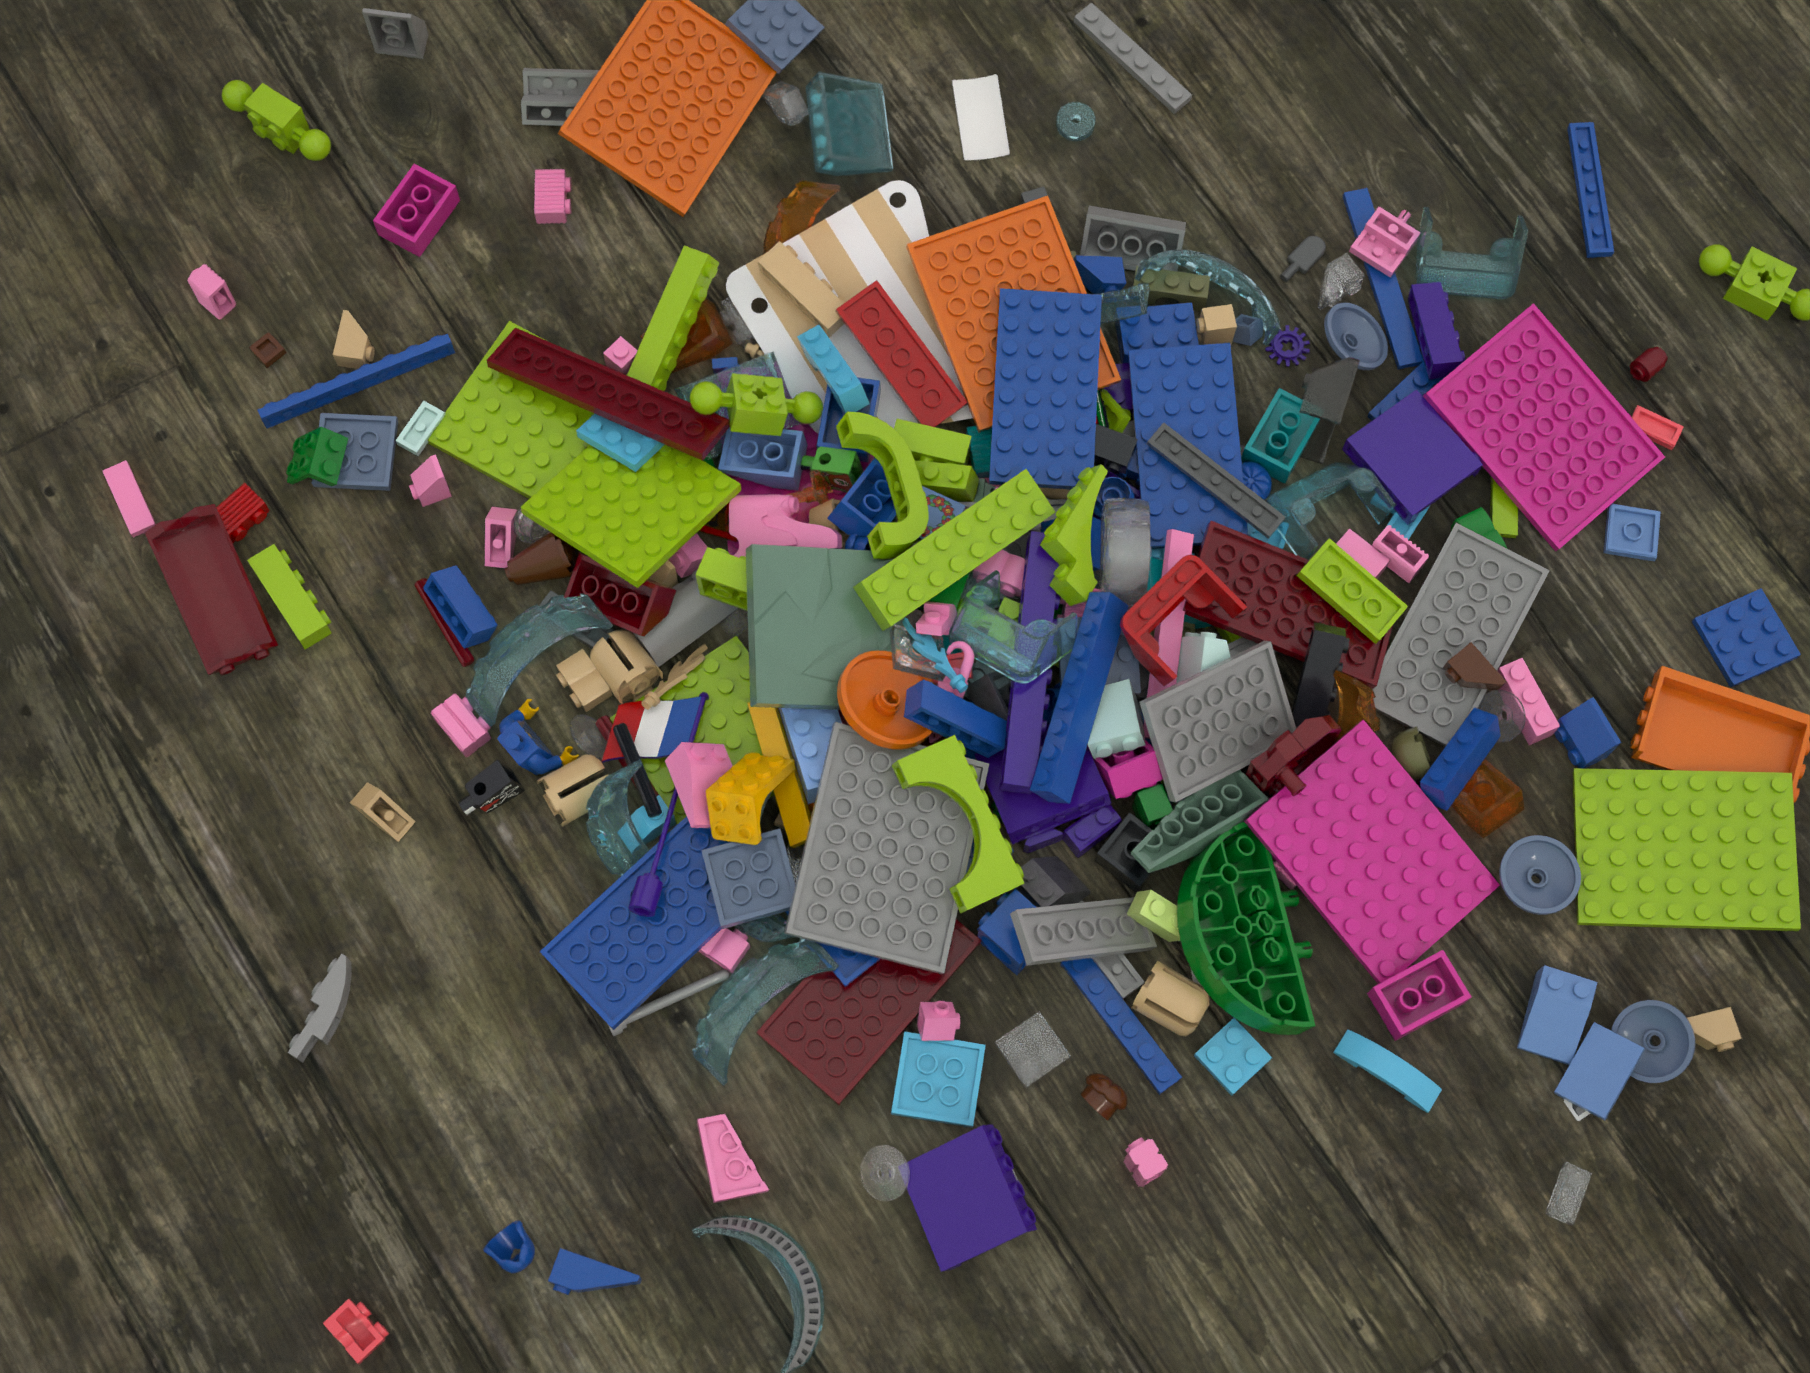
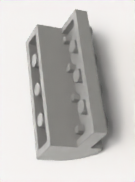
[521,68,599,126]
[628,569,738,667]

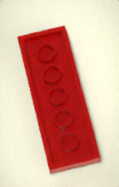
[835,280,968,427]

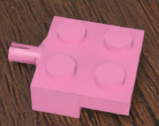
[1349,207,1421,278]

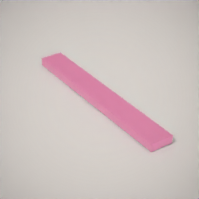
[1143,529,1194,739]

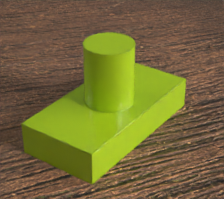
[1100,389,1131,433]

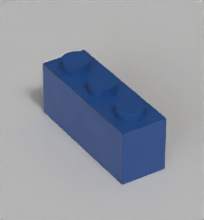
[423,565,498,649]

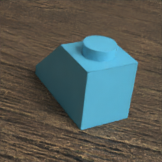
[617,795,676,854]

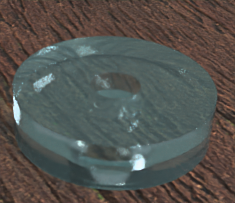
[1056,102,1096,141]

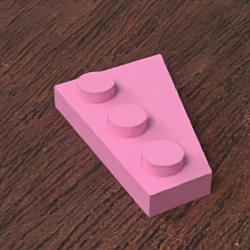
[697,1114,769,1203]

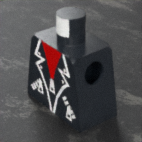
[458,760,525,815]

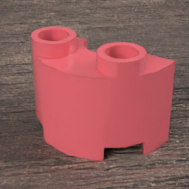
[323,1299,389,1364]

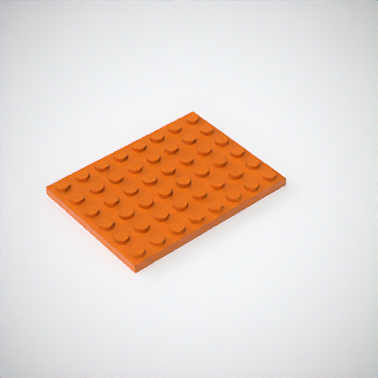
[558,0,777,217]
[906,195,1121,432]

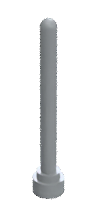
[608,969,729,1037]

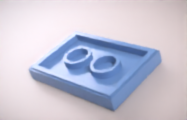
[1554,1022,1645,1121]

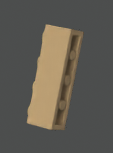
[758,241,847,338]

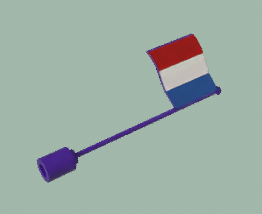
[602,692,709,917]

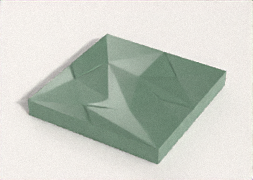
[746,544,907,710]

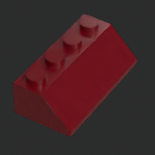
[562,553,676,636]

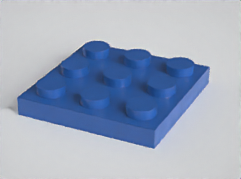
[1692,588,1801,688]

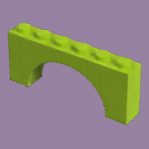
[891,735,1024,913]

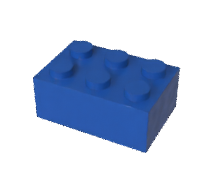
[1115,303,1199,364]
[817,377,881,463]

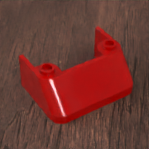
[1120,555,1247,687]

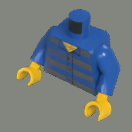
[497,699,579,775]

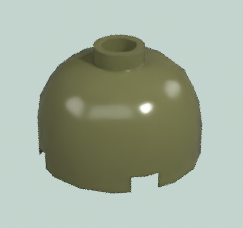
[1391,726,1431,780]

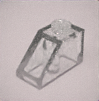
[762,81,809,126]

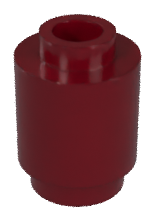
[1630,346,1668,382]

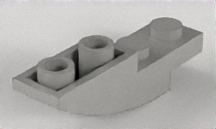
[288,954,352,1063]

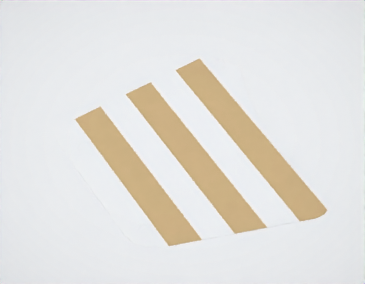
[726,180,973,434]

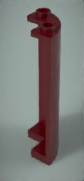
[145,504,278,676]

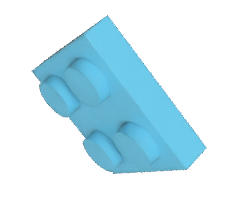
[1194,1018,1272,1096]

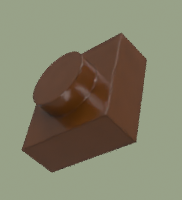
[249,332,286,368]

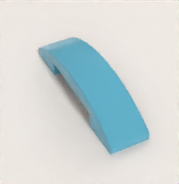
[1333,1030,1442,1113]

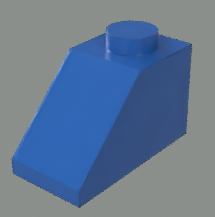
[1073,255,1126,297]

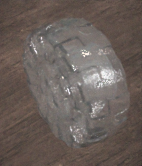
[1097,498,1152,611]

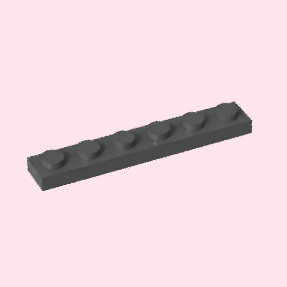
[1147,423,1286,539]

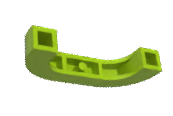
[836,411,929,559]

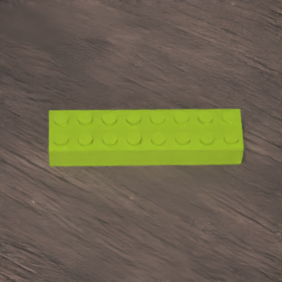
[853,469,1055,631]

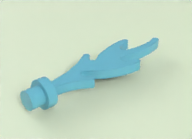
[902,618,968,693]

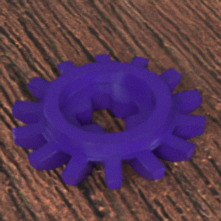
[1265,325,1310,367]

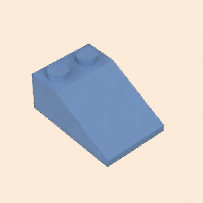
[718,427,808,491]
[1517,965,1597,1065]

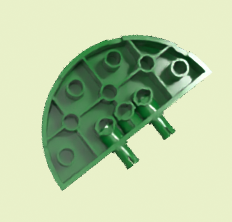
[1177,822,1316,1035]

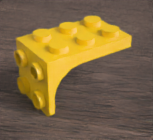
[706,752,795,845]

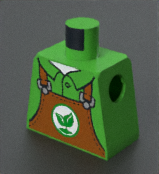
[801,447,864,493]

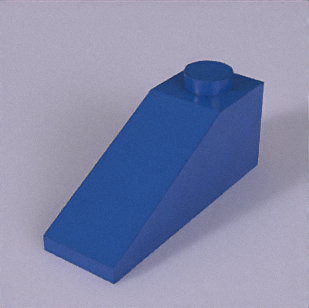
[548,1248,642,1295]

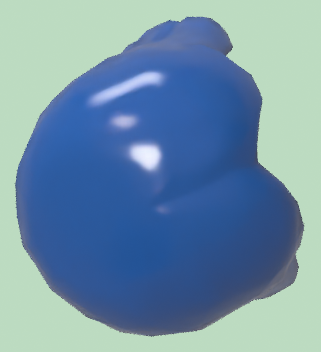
[483,1220,535,1273]

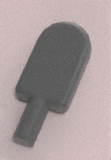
[1280,236,1326,282]

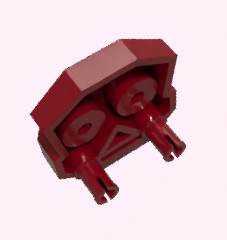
[1246,715,1341,797]

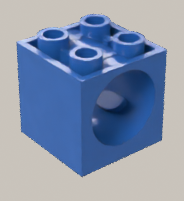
[977,889,1036,975]

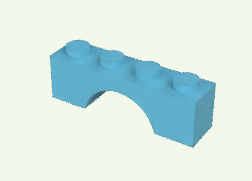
[797,325,869,414]

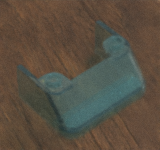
[1416,207,1528,299]
[1266,462,1396,560]
[949,570,1077,683]

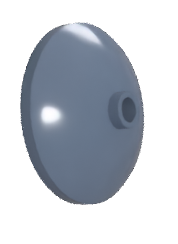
[1324,303,1388,370]
[1499,835,1581,915]
[1611,1000,1695,1083]

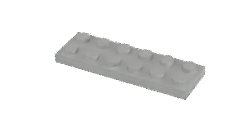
[1010,897,1157,966]

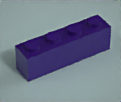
[1407,282,1465,379]

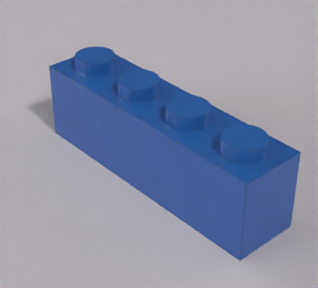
[904,679,1007,758]
[1420,708,1501,811]

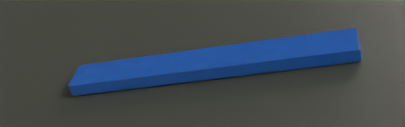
[1342,188,1423,370]

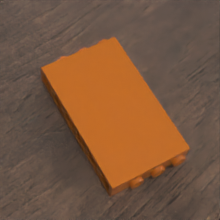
[1630,666,1810,803]

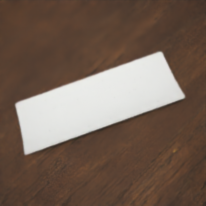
[952,74,1010,160]

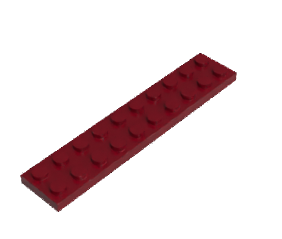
[487,327,730,461]

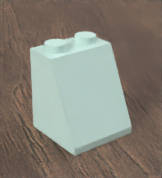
[1176,632,1230,684]
[1088,679,1146,759]

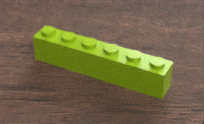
[627,246,719,391]

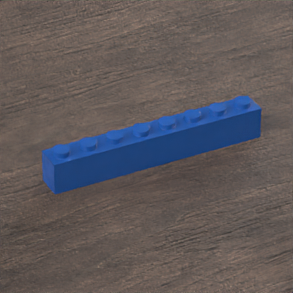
[1030,592,1129,804]

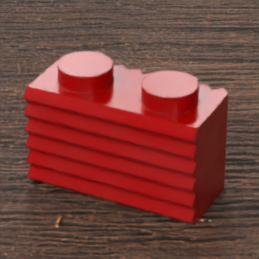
[216,483,270,543]

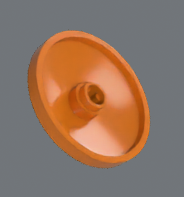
[837,650,935,749]

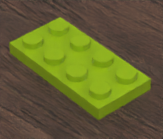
[1296,538,1408,644]

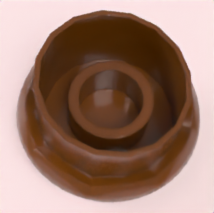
[1081,1073,1128,1121]

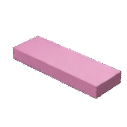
[103,460,156,538]

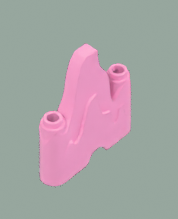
[729,494,842,558]

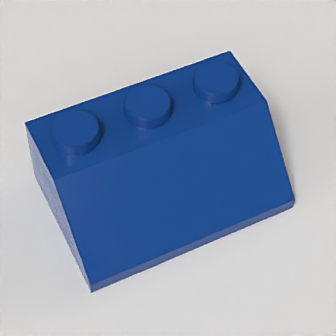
[827,458,897,536]

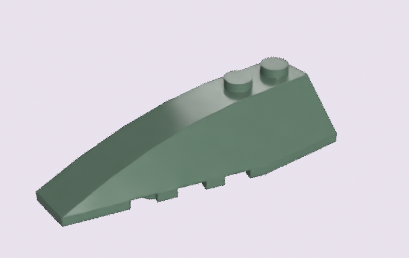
[1131,770,1269,873]

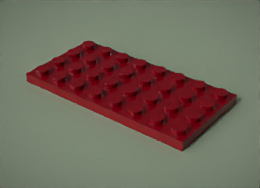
[1183,521,1400,689]
[756,919,981,1105]

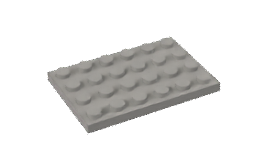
[1139,641,1296,802]

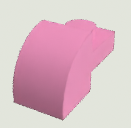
[916,601,958,636]

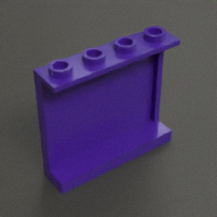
[1342,389,1483,525]
[974,723,1111,845]
[898,1124,1037,1272]

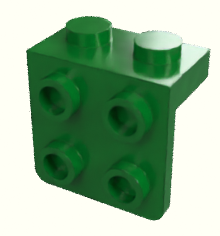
[286,426,348,487]

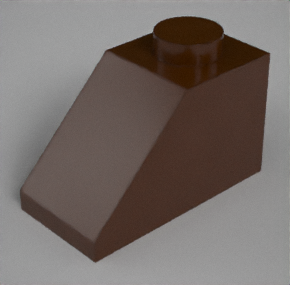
[1443,642,1507,690]

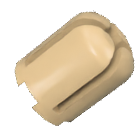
[590,629,663,704]
[537,754,614,827]
[1132,961,1210,1037]

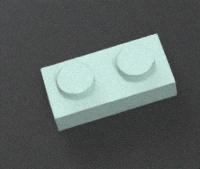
[395,401,446,456]

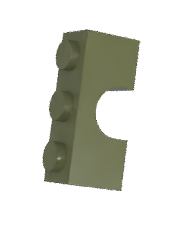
[1130,266,1210,311]

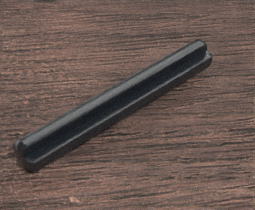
[613,723,662,818]

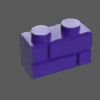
[1063,805,1122,858]

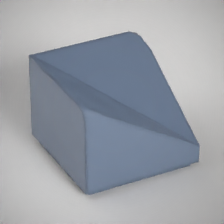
[1232,314,1263,346]

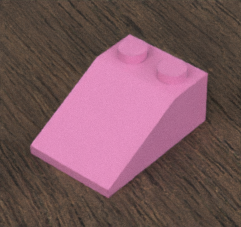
[665,742,733,828]

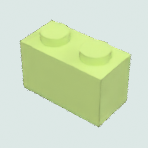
[1127,890,1180,942]

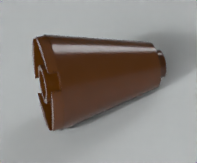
[505,532,578,585]

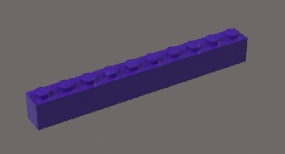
[999,531,1060,795]

